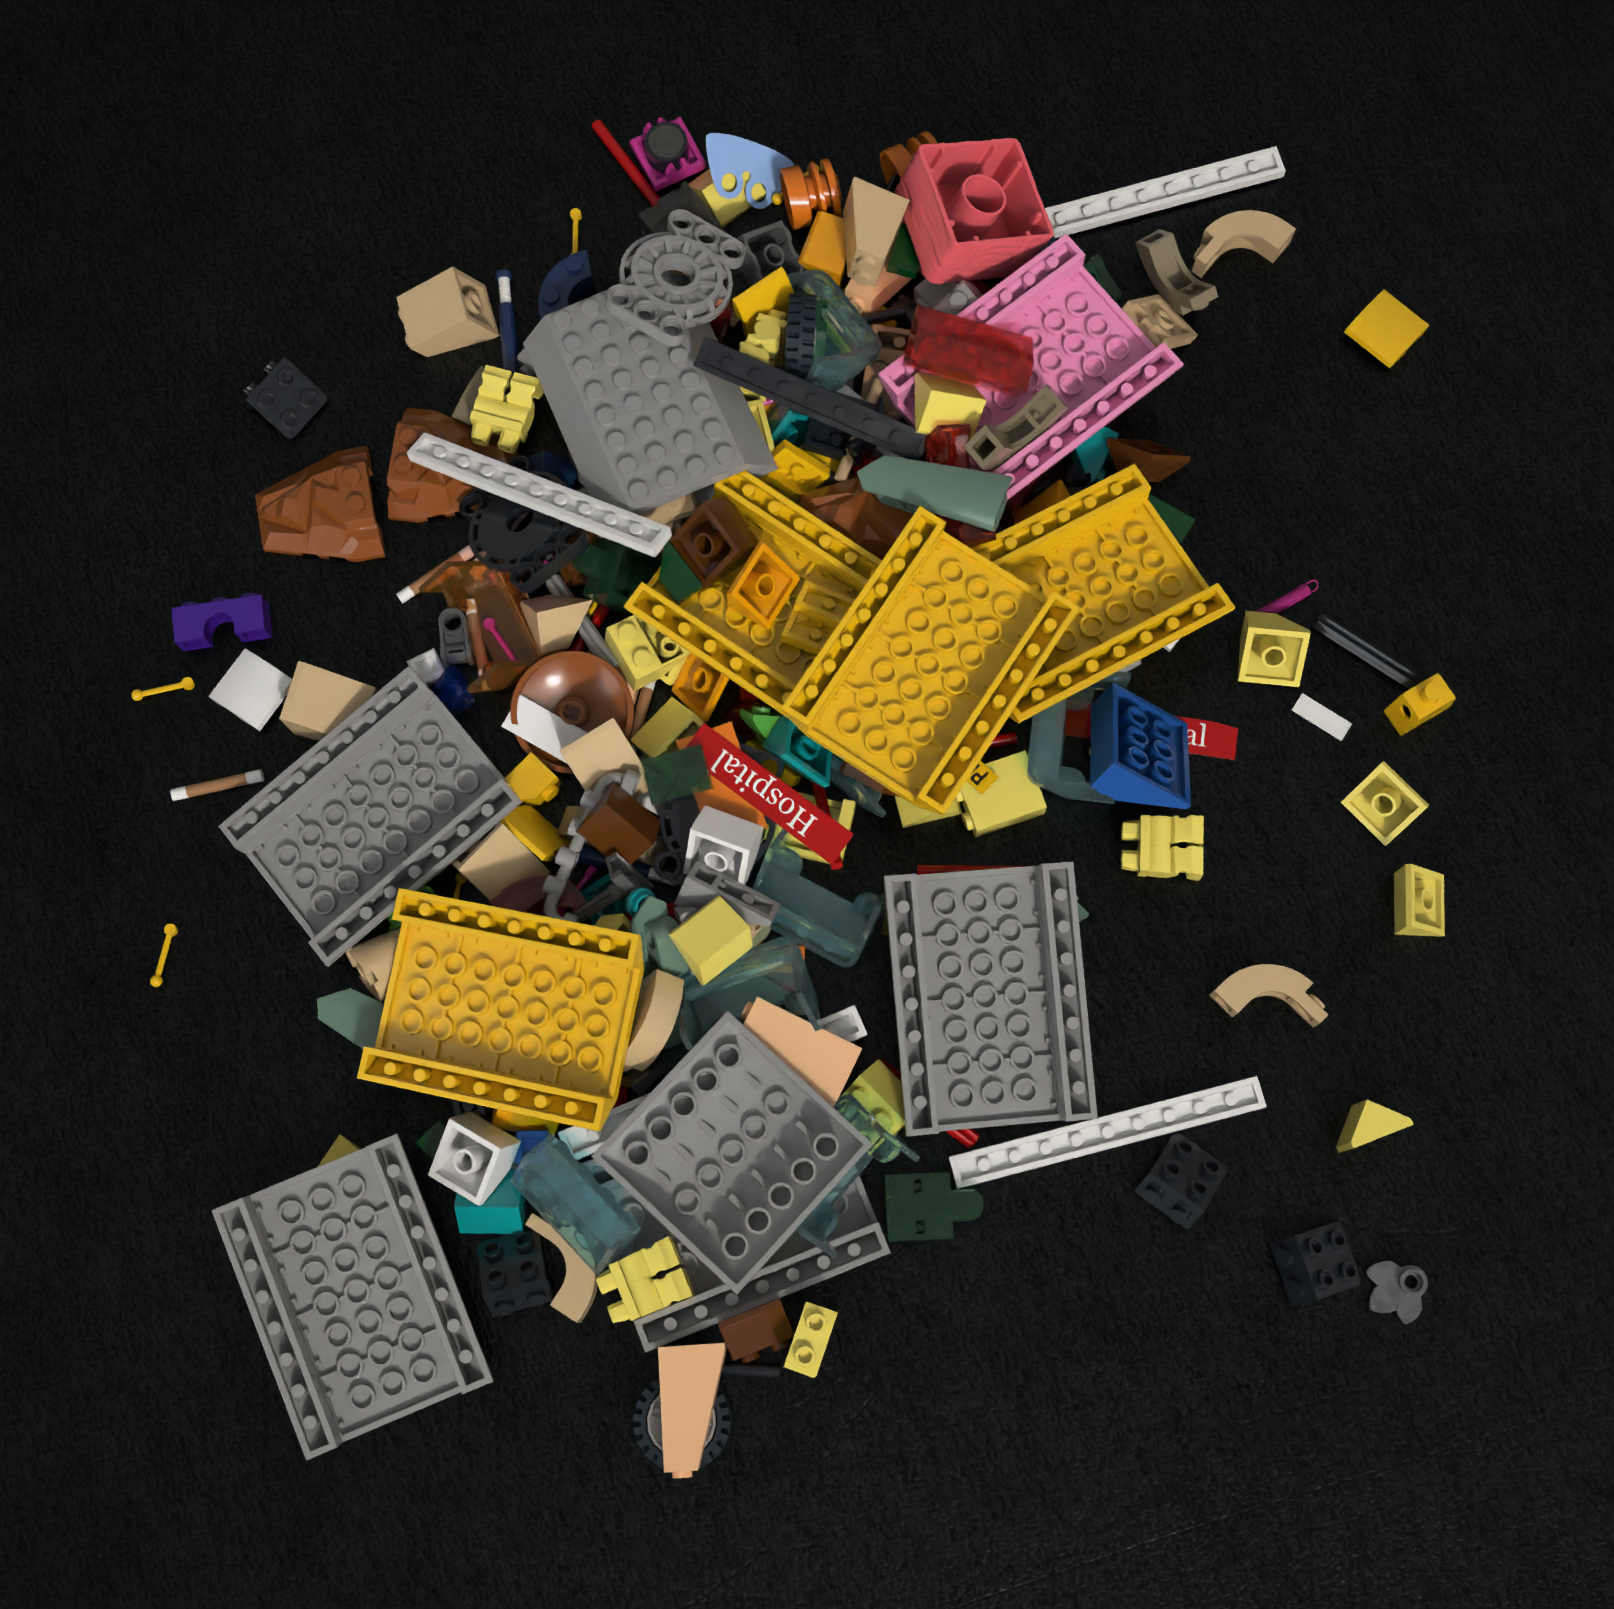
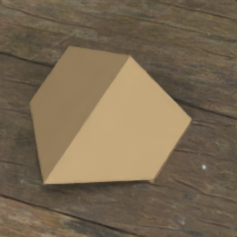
[520,595,593,656]

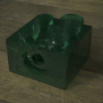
[572,538,662,617]
[884,1172,984,1242]

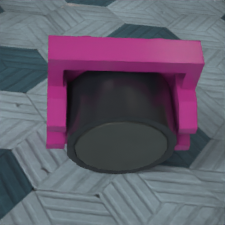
[630,117,707,192]

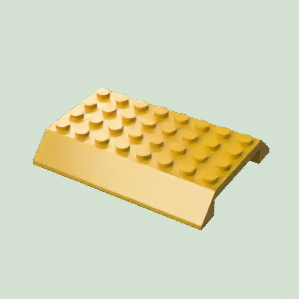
[970,464,1235,723]
[624,471,882,718]
[781,506,1080,816]
[357,888,644,1131]

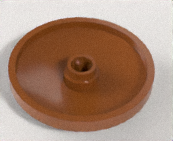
[511,651,634,774]

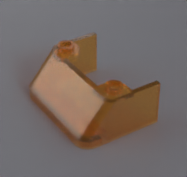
[419,561,556,693]

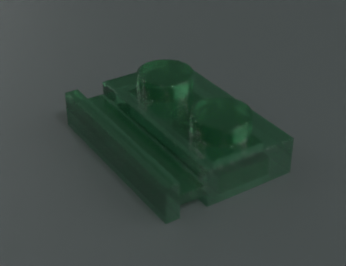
[641,745,714,805]

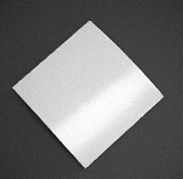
[208,649,292,731]

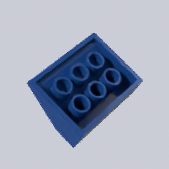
[1090,682,1191,809]

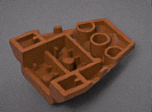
[387,408,519,523]
[255,445,386,562]
[800,477,914,560]

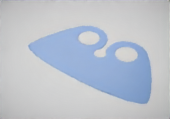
[706,133,795,209]

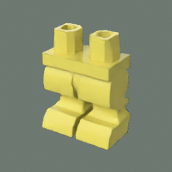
[739,309,788,402]
[469,365,544,454]
[1121,815,1204,881]
[596,1236,696,1323]

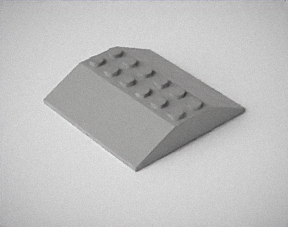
[591,1011,873,1294]

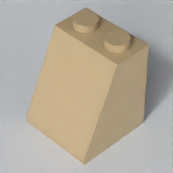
[843,177,910,288]
[396,266,499,357]
[279,661,378,741]
[559,718,653,799]
[450,822,551,911]

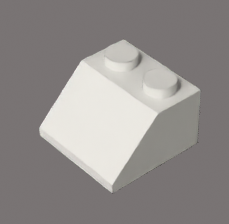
[683,805,763,885]
[428,1112,521,1206]

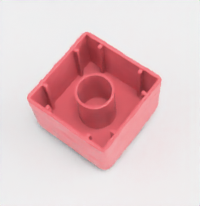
[895,138,1054,285]

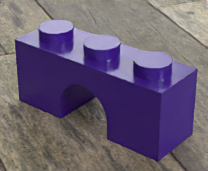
[171,593,273,651]

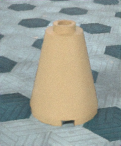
[346,927,401,1002]

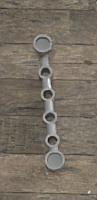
[542,769,641,923]

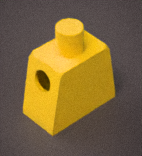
[1384,673,1456,736]

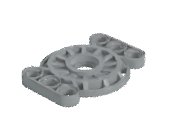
[605,209,746,346]

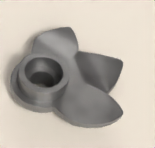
[1366,1261,1428,1324]

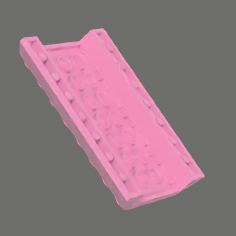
[878,234,1184,500]

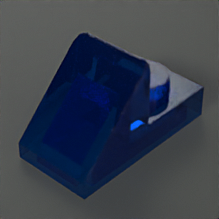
[431,665,475,717]

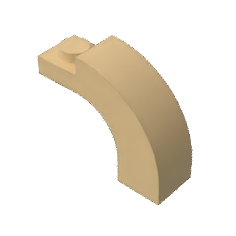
[1192,210,1296,278]
[1210,964,1328,1027]
[623,969,684,1072]
[525,1212,599,1323]

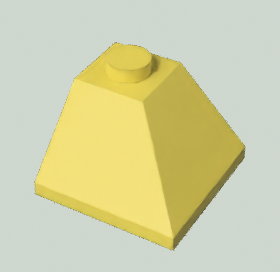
[1238,611,1311,687]

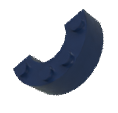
[538,250,596,319]

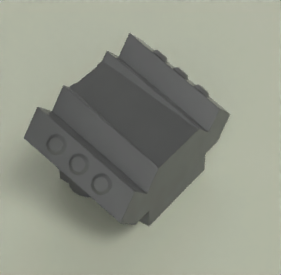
[723,220,811,298]

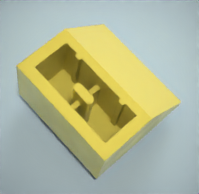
[605,615,690,691]
[630,697,704,781]
[834,1059,905,1157]

